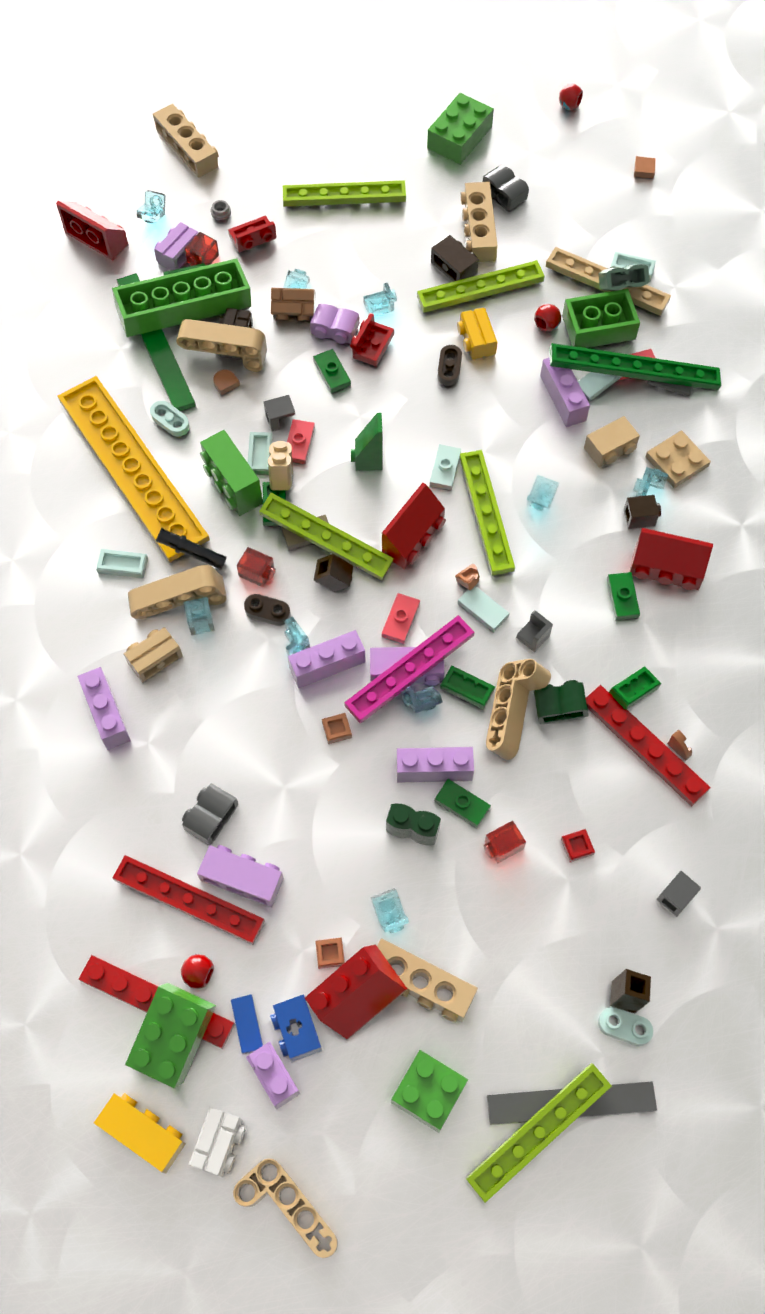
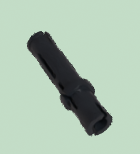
[156,528,227,570]

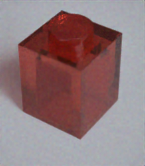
[185,232,219,266]
[236,547,276,587]
[483,820,526,864]

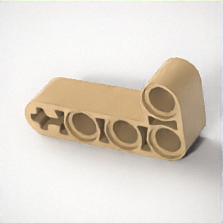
[176,319,267,372]
[128,565,227,619]
[486,659,551,760]
[233,1159,338,1258]

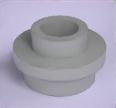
[210,200,231,220]

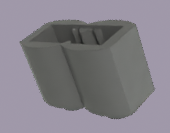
[482,164,529,211]
[182,783,238,845]

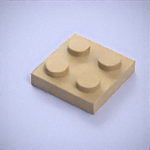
[645,430,711,488]

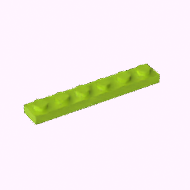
[282,180,406,207]
[417,260,545,313]
[459,450,515,576]
[259,493,394,581]
[466,1063,612,1203]

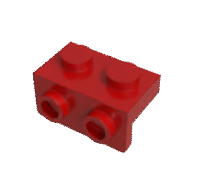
[228,215,277,253]
[350,313,395,367]

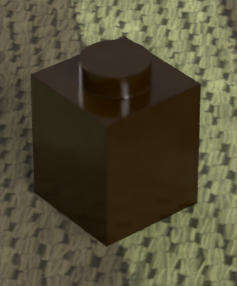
[623,494,661,529]
[313,554,354,592]
[610,969,651,1014]

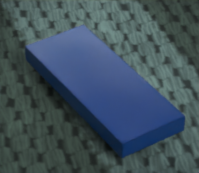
[231,994,263,1054]

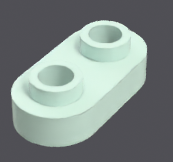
[150,401,190,437]
[598,1007,653,1046]

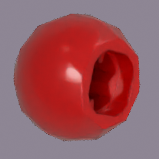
[559,84,583,110]
[534,304,561,332]
[181,954,214,989]

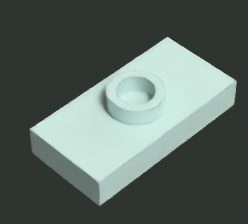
[429,444,461,490]

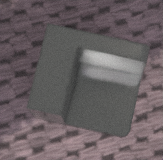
[263,395,295,432]
[516,610,553,652]
[657,871,701,917]

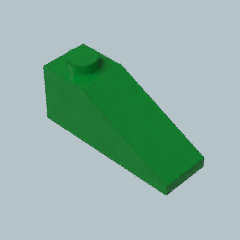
[350,412,383,471]

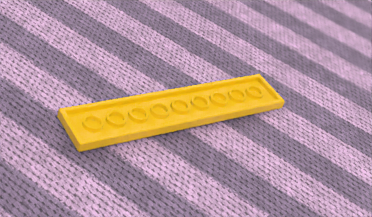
[57,376,210,563]

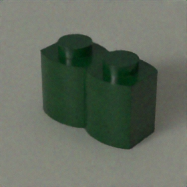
[534,680,589,724]
[386,803,441,845]

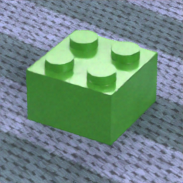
[391,1050,468,1133]

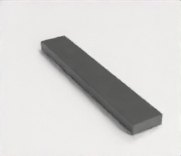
[487,1081,657,1125]

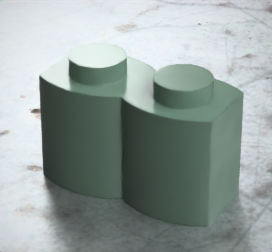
[598,264,650,291]

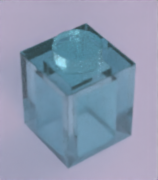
[184,597,215,635]

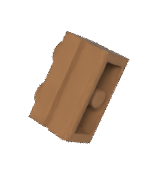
[270,287,316,321]

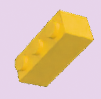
[94,1093,186,1174]

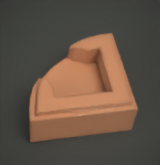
[455,564,480,590]
[667,730,692,761]

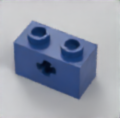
[270,994,322,1062]

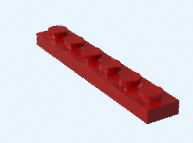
[586,685,711,807]
[112,855,265,945]
[78,955,235,1049]

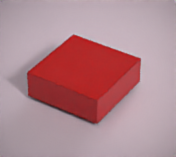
[561,829,595,863]

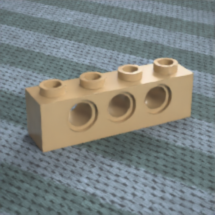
[153,103,219,178]
[460,182,498,262]
[377,938,478,1023]

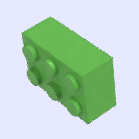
[427,92,494,165]
[562,289,640,348]
[200,430,263,516]
[125,983,216,1089]

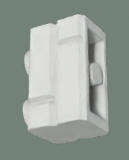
[189,1107,246,1177]

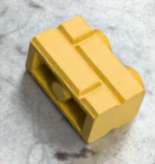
[457,307,498,360]

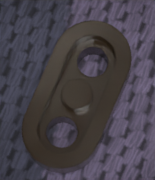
[437,345,462,386]
[244,594,291,626]

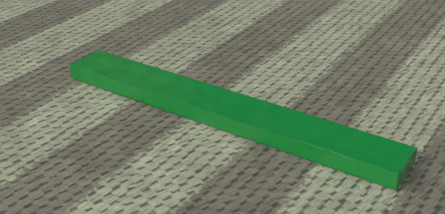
[116,273,196,412]
[549,343,721,390]

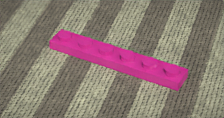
[344,615,474,724]

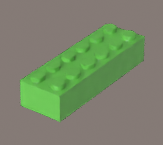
[112,258,252,337]

